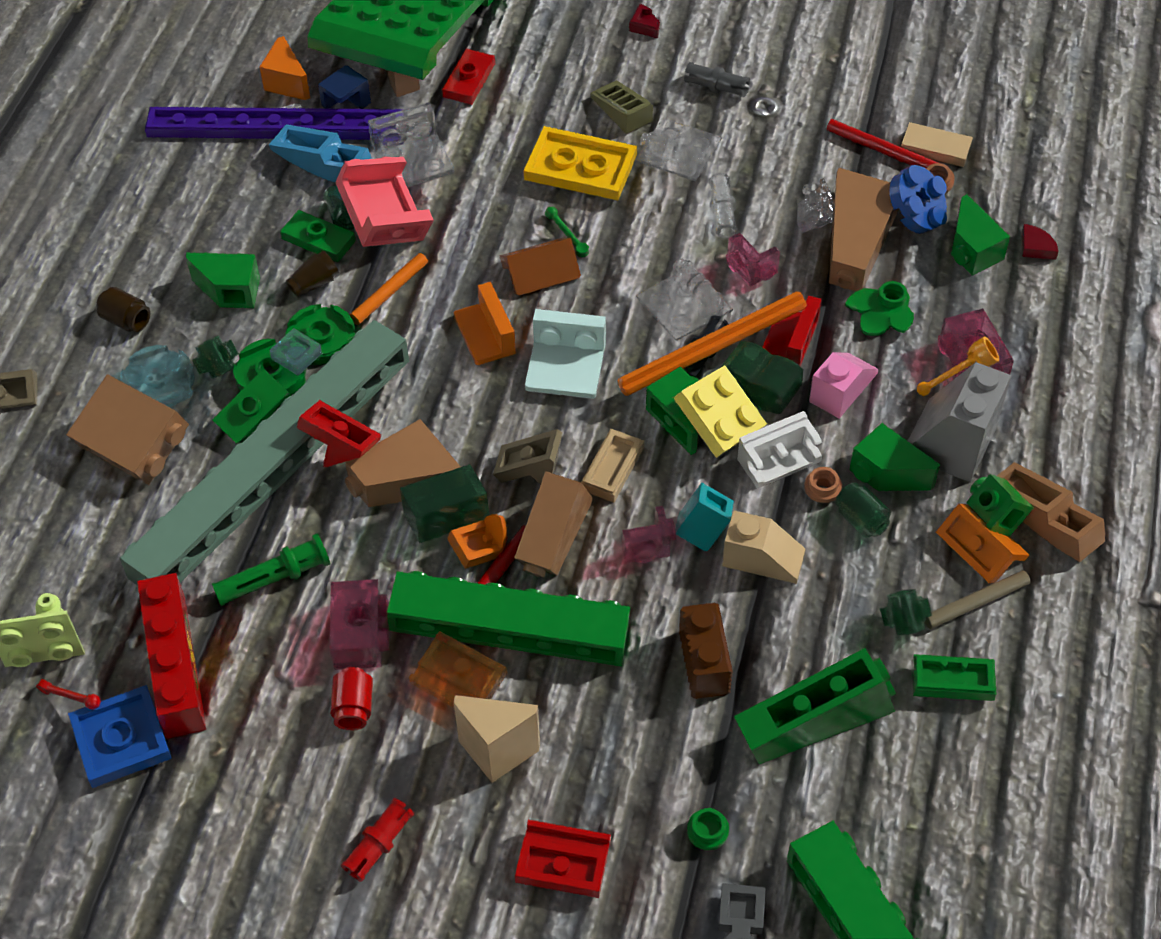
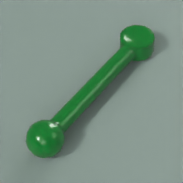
[545,207,589,257]

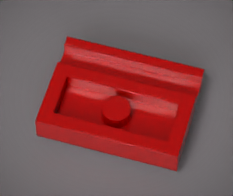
[515,819,611,898]

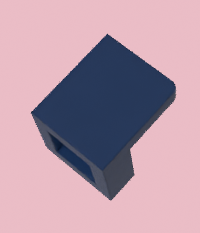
[318,65,371,109]

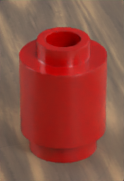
[330,667,373,730]

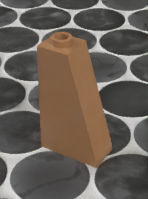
[829,168,899,291]

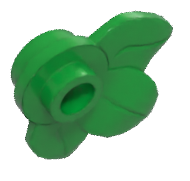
[845,281,914,336]

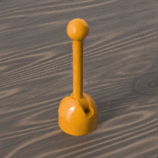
[916,336,1000,396]

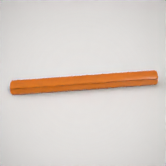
[617,291,807,396]

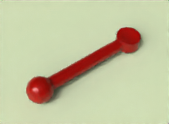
[36,679,101,710]

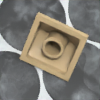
[454,695,540,783]

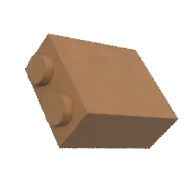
[66,374,189,485]

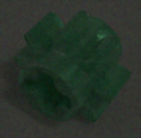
[191,335,239,379]
[880,589,932,635]

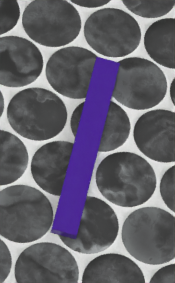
[145,107,405,140]

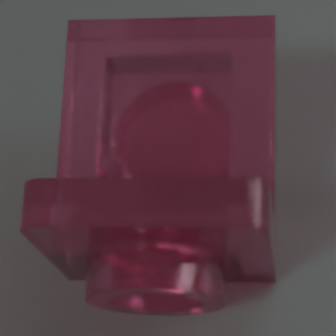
[726,233,780,287]
[622,506,676,564]

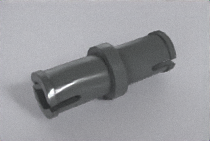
[684,62,750,98]

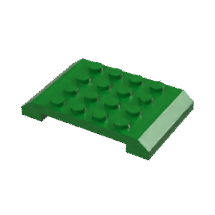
[307,0,494,80]

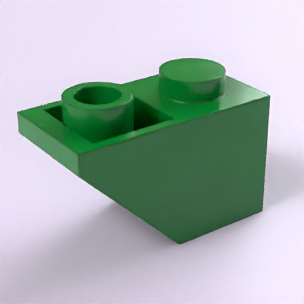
[186,252,260,308]

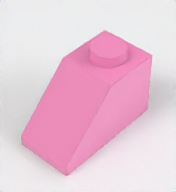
[809,352,878,419]

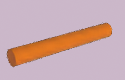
[349,253,428,325]

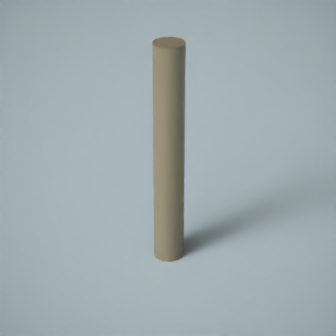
[923,570,1030,630]

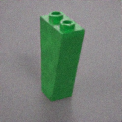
[734,648,896,765]

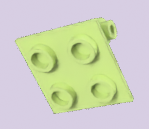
[0,593,85,667]

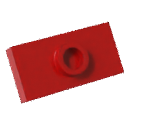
[442,49,495,105]

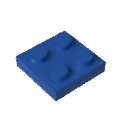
[68,685,172,788]

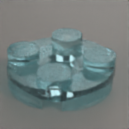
[120,345,195,407]

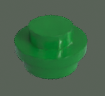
[687,808,729,850]

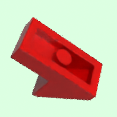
[297,400,382,467]

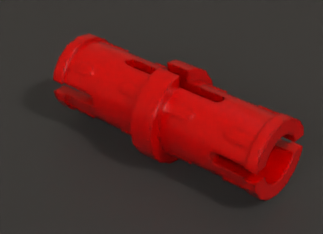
[341,798,414,882]

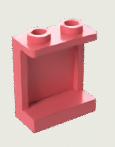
[335,157,434,247]

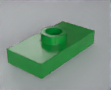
[280,210,356,263]
[212,369,291,444]
[912,654,997,701]

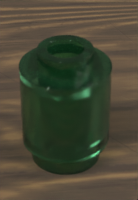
[835,482,891,538]

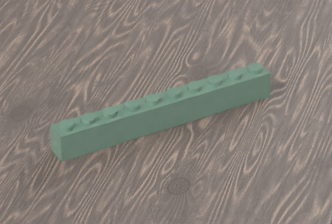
[120,320,409,586]

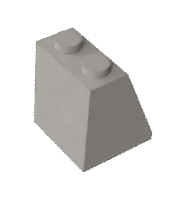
[908,362,1011,482]

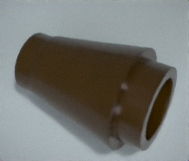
[286,251,339,297]

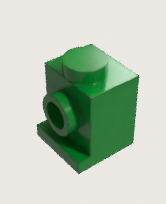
[966,474,1034,537]

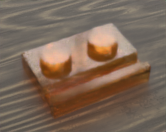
[408,631,508,708]

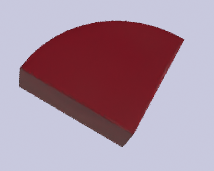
[629,4,660,39]
[1022,224,1059,260]

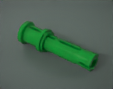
[212,533,331,606]

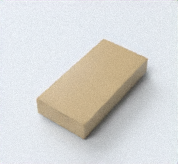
[901,122,973,167]
[581,429,644,503]

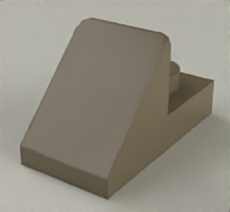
[493,429,562,485]

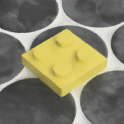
[674,365,767,458]

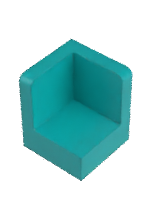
[675,483,734,551]

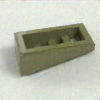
[590,80,653,134]

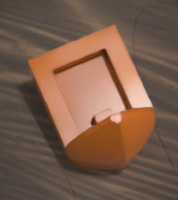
[447,514,507,569]

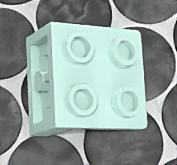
[525,309,606,399]

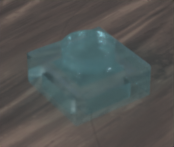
[270,328,322,376]

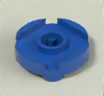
[889,165,947,234]

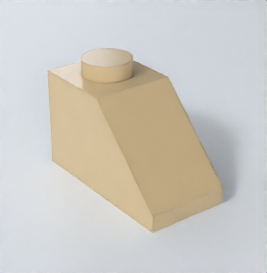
[722,510,806,584]

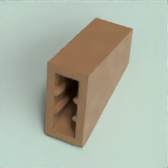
[345,419,464,507]
[514,471,593,578]

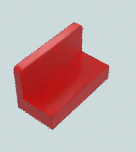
[759,295,822,373]

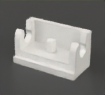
[737,411,822,489]

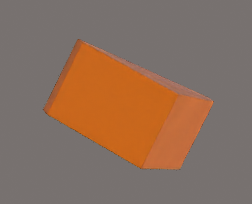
[259,36,310,100]

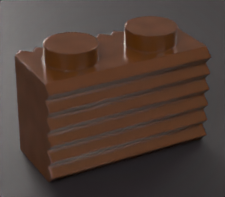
[679,603,733,699]

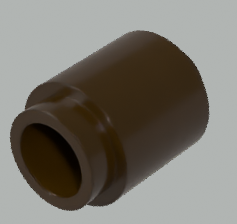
[96,287,151,332]

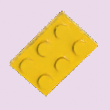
[523,126,637,201]

